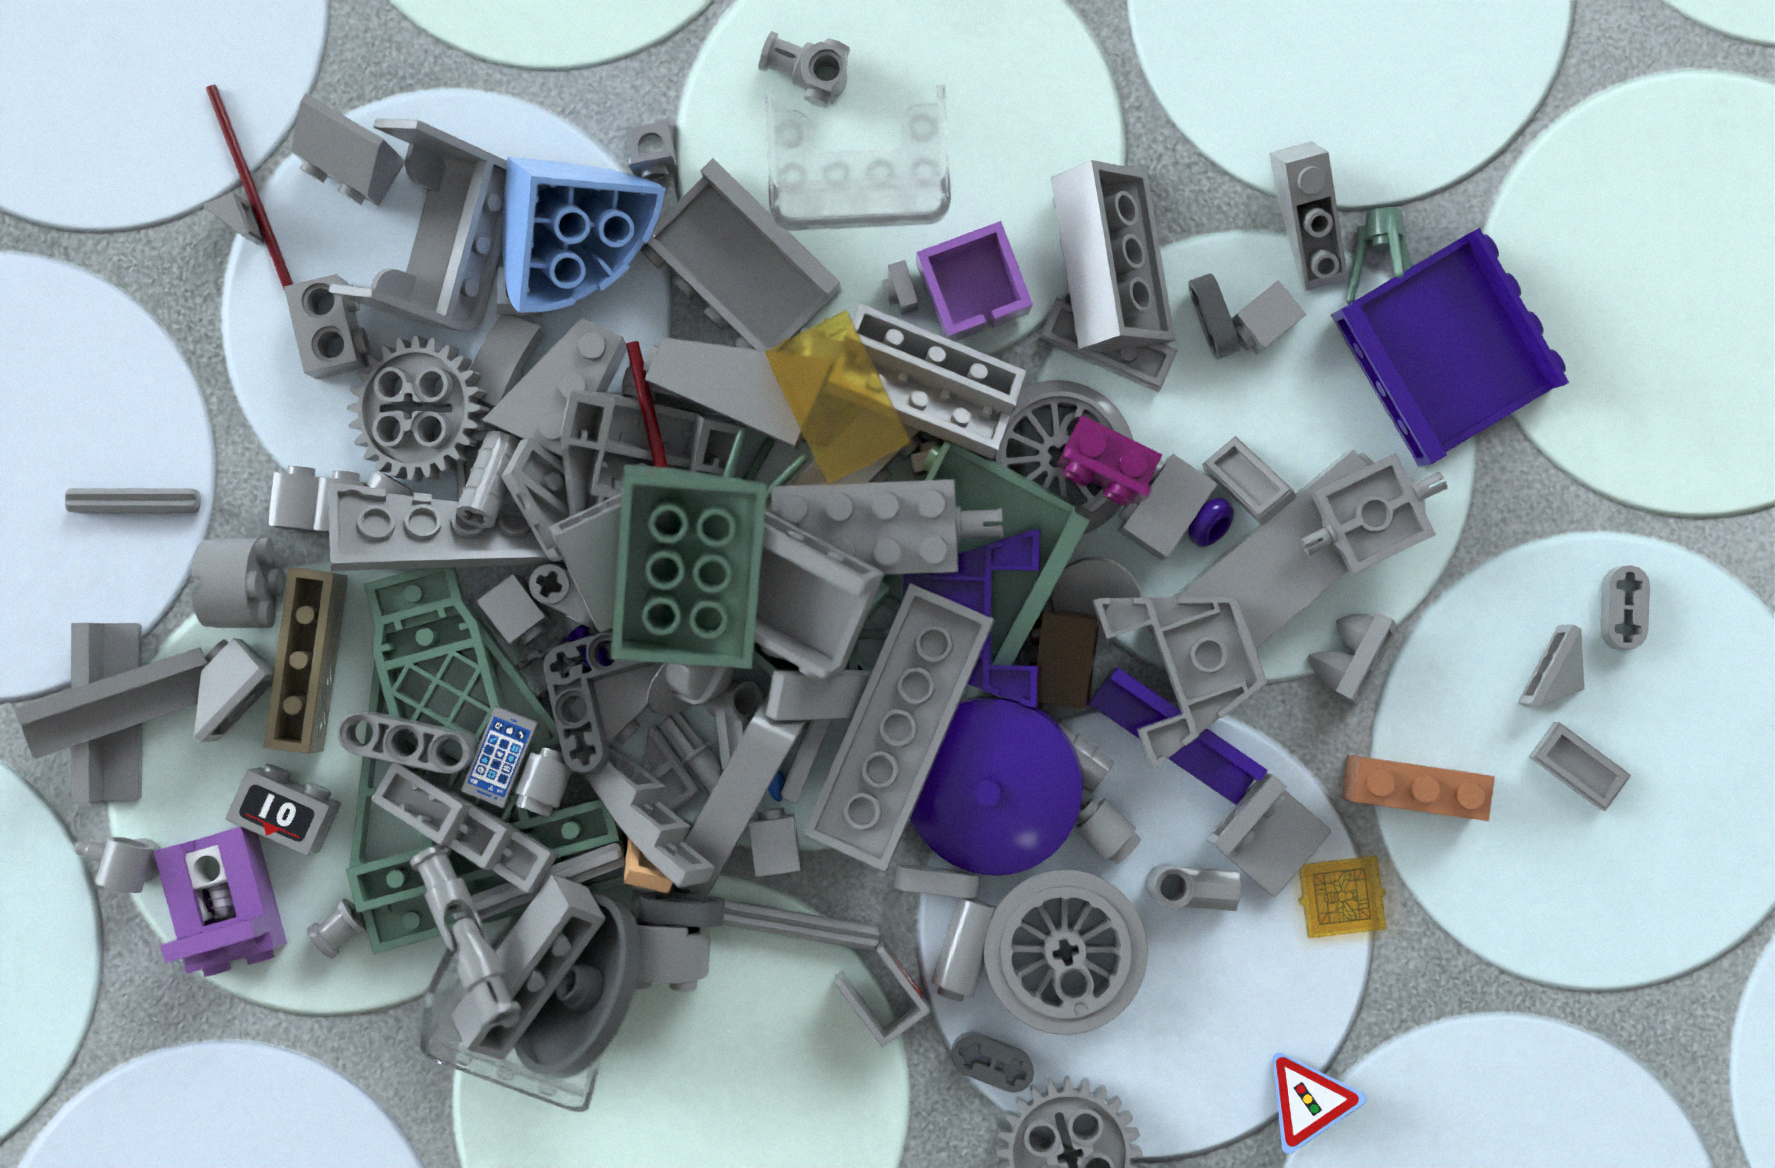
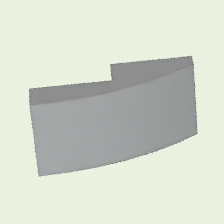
[470,314,544,409]

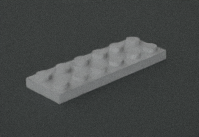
[803,583,995,872]

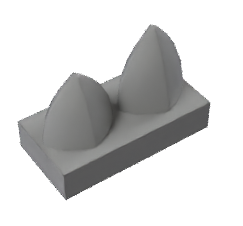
[1308,612,1398,706]

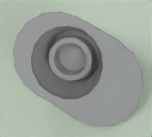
[647,663,734,714]

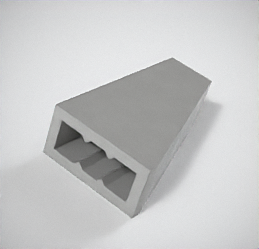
[643,337,834,450]

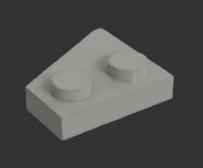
[501,437,569,562]

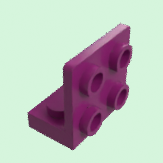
[1056,415,1163,507]

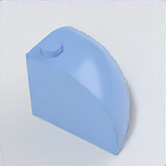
[502,157,665,313]

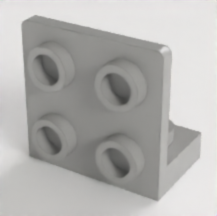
[1206,773,1331,897]

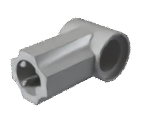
[705,680,763,769]
[1146,864,1241,911]

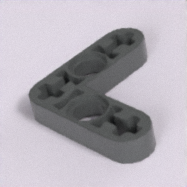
[543,630,660,775]

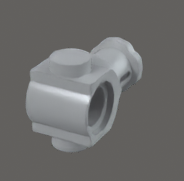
[758,31,850,108]

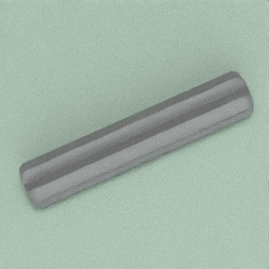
[65,488,201,513]

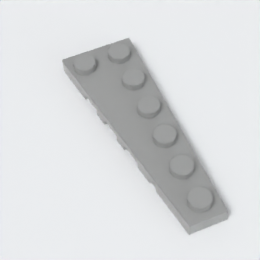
[328,483,565,571]

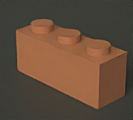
[1342,754,1495,821]

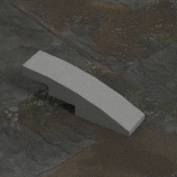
[577,742,715,888]
[371,762,558,894]

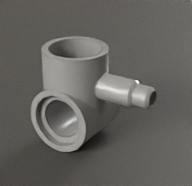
[75,836,161,893]

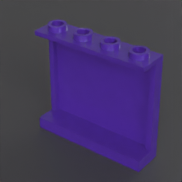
[1331,228,1569,466]

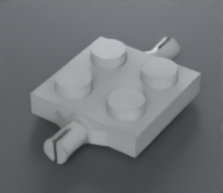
[1300,453,1448,575]

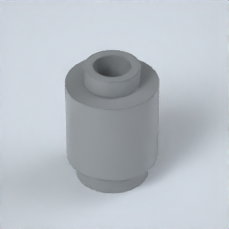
[515,747,572,818]
[1074,798,1141,865]

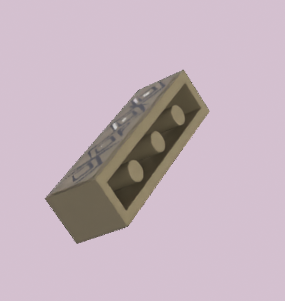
[263,567,348,754]

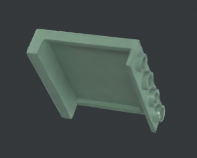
[881,441,1092,665]

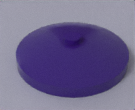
[910,696,1083,876]

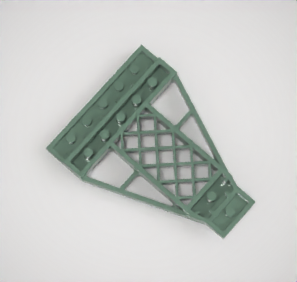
[346,567,627,954]

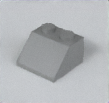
[291,93,405,206]

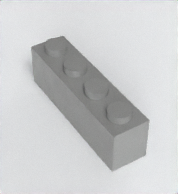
[451,874,605,1061]

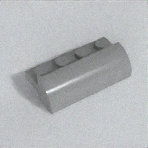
[824,303,1026,459]

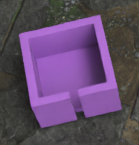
[916,221,1033,341]

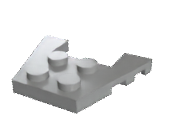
[1092,596,1267,769]

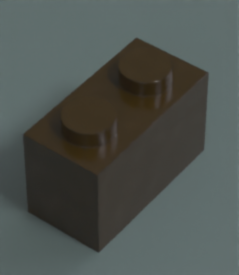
[1029,609,1100,709]

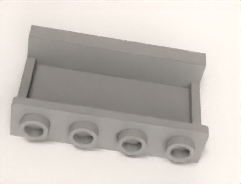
[640,158,841,353]
[754,510,884,680]

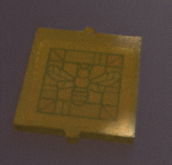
[1298,855,1386,938]

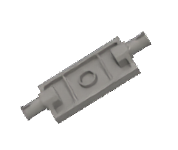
[771,479,1003,574]

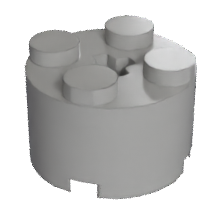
[191,538,285,628]
[630,910,711,991]

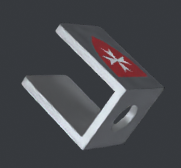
[835,940,931,1048]

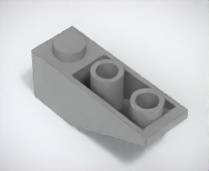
[1269,141,1348,291]

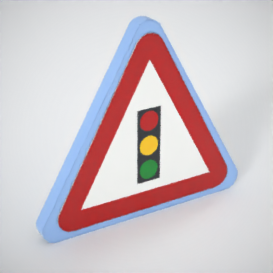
[1273,1053,1366,1154]

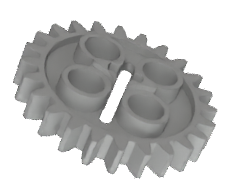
[347,336,489,482]
[995,1075,1143,1168]

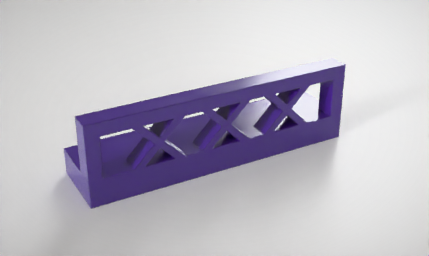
[1089,667,1268,805]

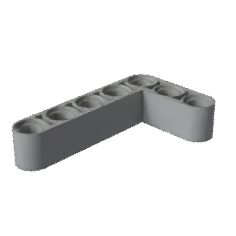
[672,693,809,895]

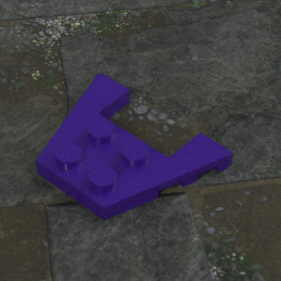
[903,529,1041,707]

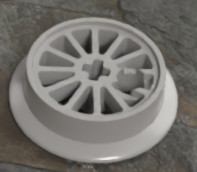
[990,380,1134,534]
[984,870,1148,1035]

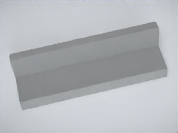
[71,623,142,804]
[14,647,206,759]

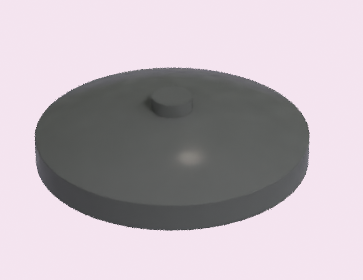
[514,894,641,1080]

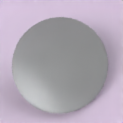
[1052,557,1141,639]

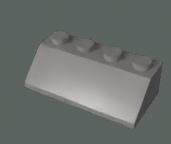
[1051,160,1175,352]

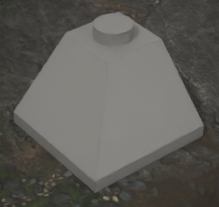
[194,638,274,743]

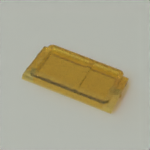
[765,310,912,484]

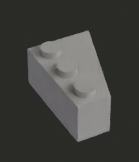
[482,318,627,462]

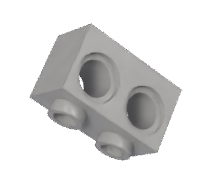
[284,274,370,379]

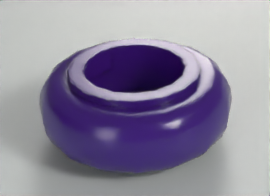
[1188,498,1234,547]

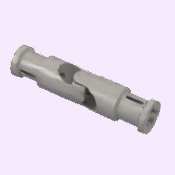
[410,845,521,1028]

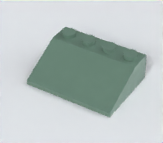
[611,465,767,669]

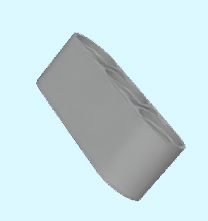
[338,712,478,773]

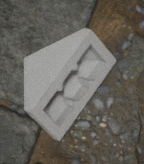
[1517,624,1584,708]

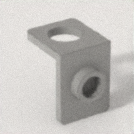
[626,121,678,180]

